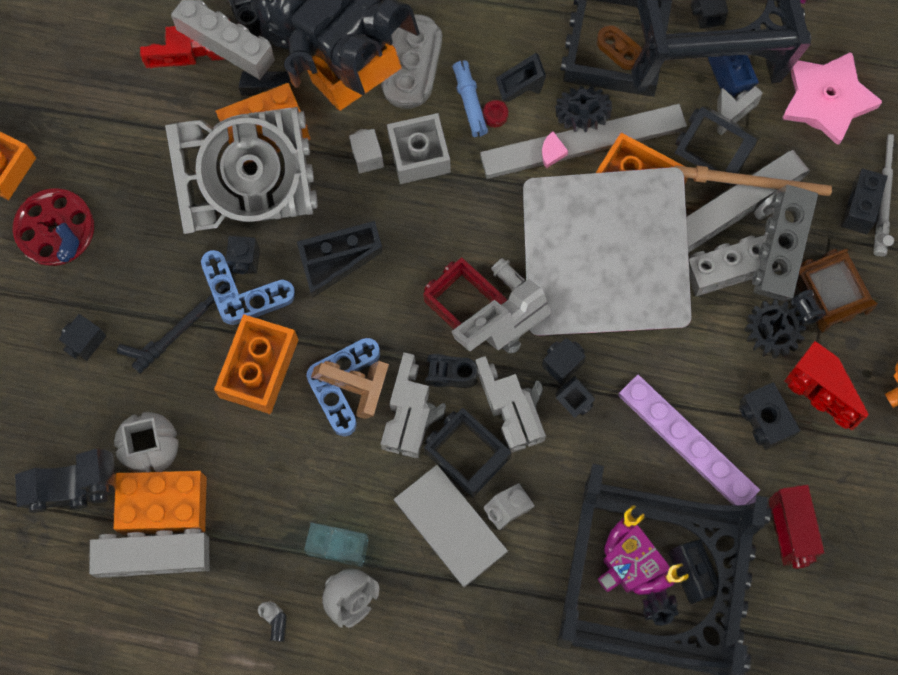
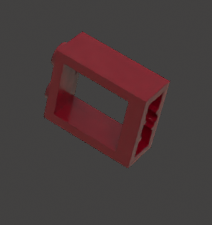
[423,257,507,330]
[769,485,824,569]

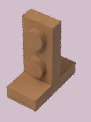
[311,361,389,419]

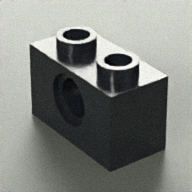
[841,168,888,235]
[739,382,800,451]

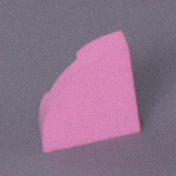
[542,132,568,168]

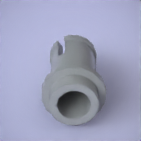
[491,258,525,291]

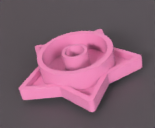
[783,53,882,145]

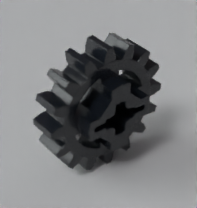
[555,86,612,132]
[744,299,806,359]

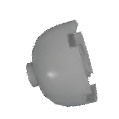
[322,569,379,628]

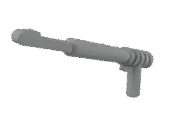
[874,134,894,256]

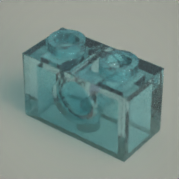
[304,523,369,567]

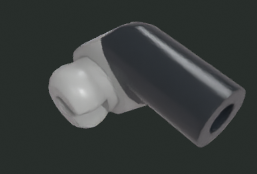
[258,601,287,642]

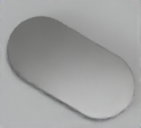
[381,15,442,109]

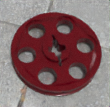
[13,189,94,266]

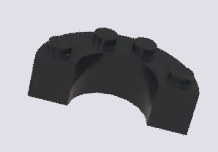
[15,448,116,513]

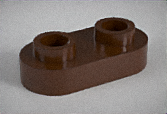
[597,26,642,70]

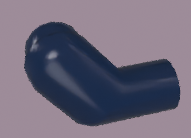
[55,223,79,262]

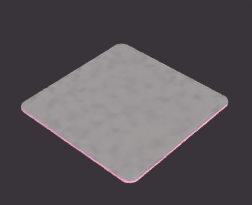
[523,167,691,336]

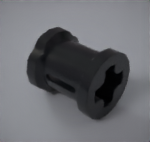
[790,290,826,326]

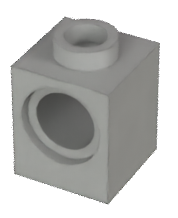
[349,129,384,174]

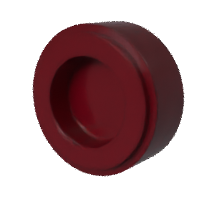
[483,100,508,127]

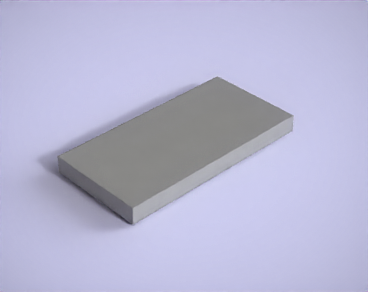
[394,465,508,588]

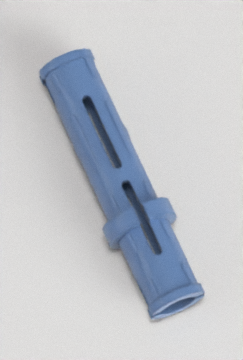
[452,61,488,137]

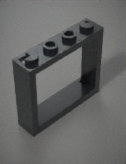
[560,0,672,97]

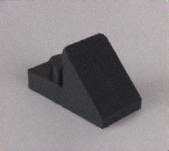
[496,53,546,102]

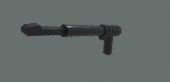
[117,277,236,374]

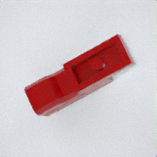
[140,19,230,68]

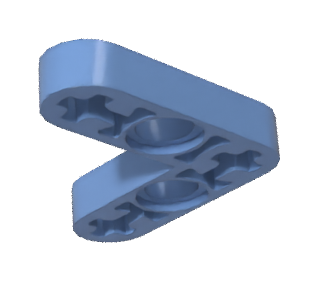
[201,250,295,325]
[307,338,380,436]

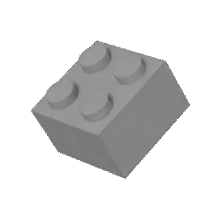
[387,113,451,184]

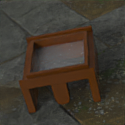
[796,249,878,333]

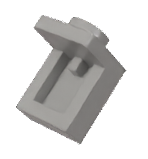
[484,483,534,530]

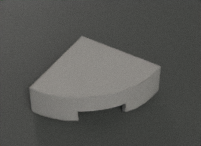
[753,194,774,220]

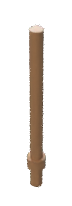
[675,165,832,196]

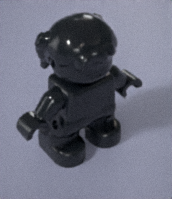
[255,0,420,95]

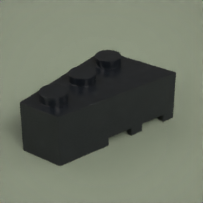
[297,221,382,298]

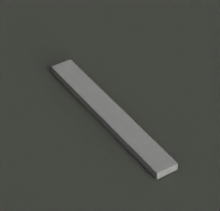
[480,104,687,179]

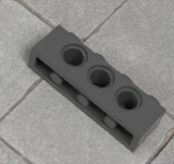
[752,184,818,301]

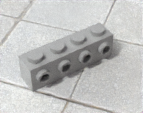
[171,0,275,80]
[688,233,788,296]
[90,529,209,578]

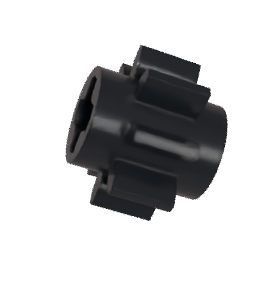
[642,589,679,626]

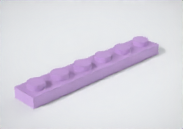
[618,375,760,505]

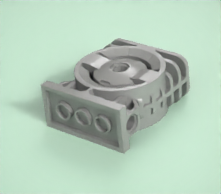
[165,106,318,234]

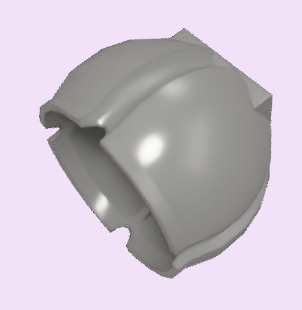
[114,412,179,473]

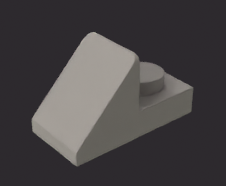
[717,86,763,135]

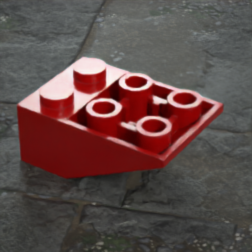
[784,341,869,431]

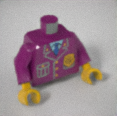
[598,506,688,595]

